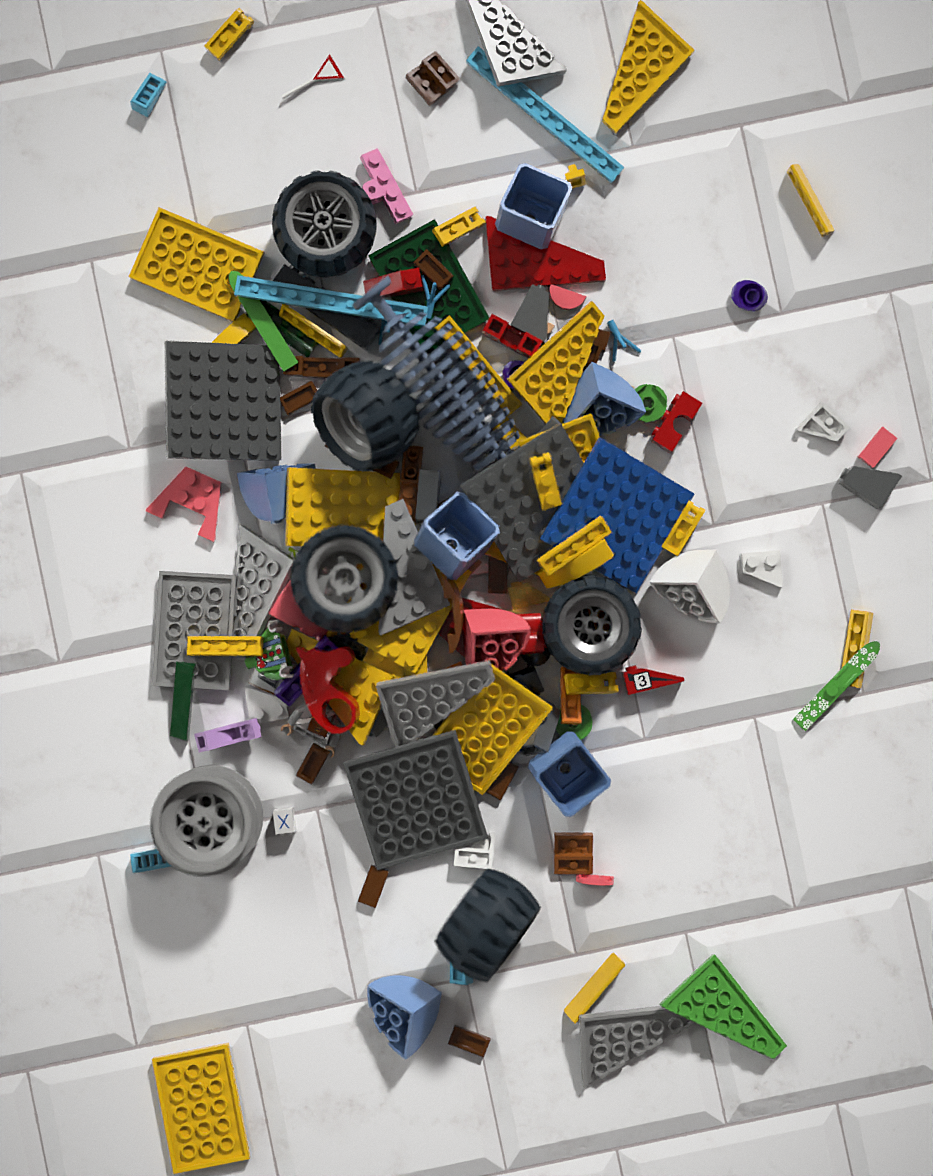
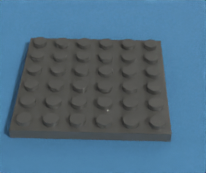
[164,341,282,461]
[460,423,584,582]
[343,730,488,870]

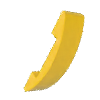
[212,313,256,344]
[537,539,614,588]

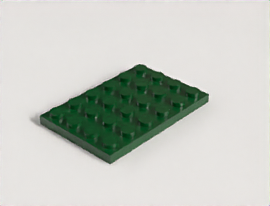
[368,219,490,354]

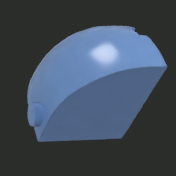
[564,362,646,435]
[237,463,316,524]
[367,975,442,1060]

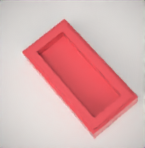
[857,426,898,468]

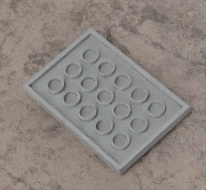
[152,571,237,690]

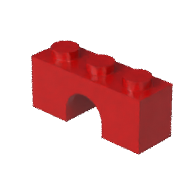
[483,314,543,359]
[650,391,702,453]

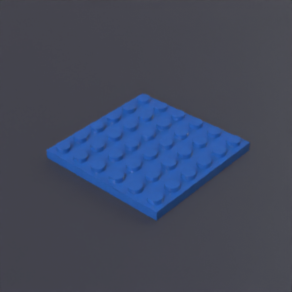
[540,437,695,593]

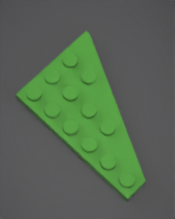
[660,954,787,1059]

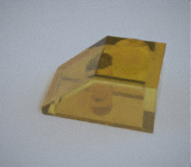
[507,581,550,610]

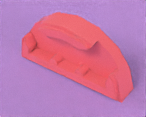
[549,284,586,310]
[576,874,614,886]

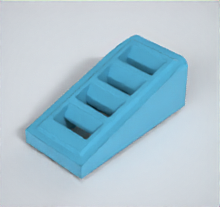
[130,73,166,117]
[130,849,171,873]

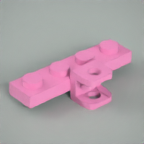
[360,148,414,224]

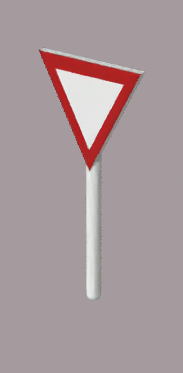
[281,54,344,99]

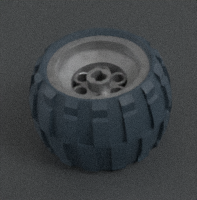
[542,576,642,675]

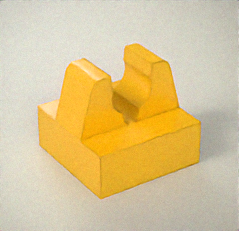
[565,164,586,189]

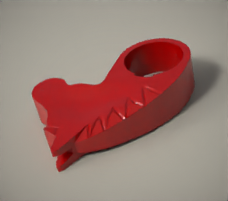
[296,646,360,734]

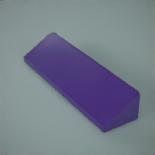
[274,635,339,707]

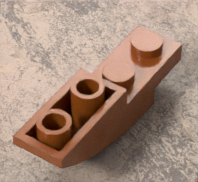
[399,446,423,524]

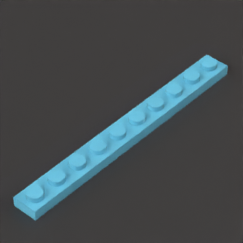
[466,46,624,184]
[234,275,428,327]

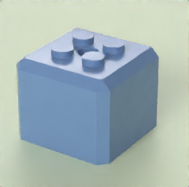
[495,163,572,249]
[414,492,499,580]
[528,731,611,817]

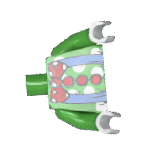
[245,620,294,681]

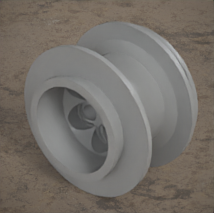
[150,765,263,877]

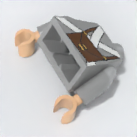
[281,703,340,758]

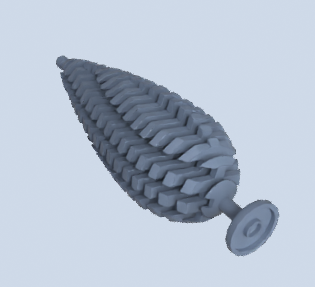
[352,276,520,470]

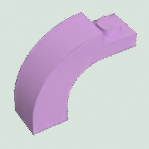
[194,718,262,752]

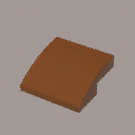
[554,832,593,874]

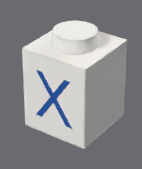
[273,807,297,837]

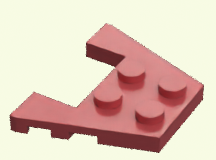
[146,467,222,542]

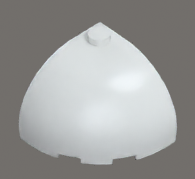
[649,550,730,624]

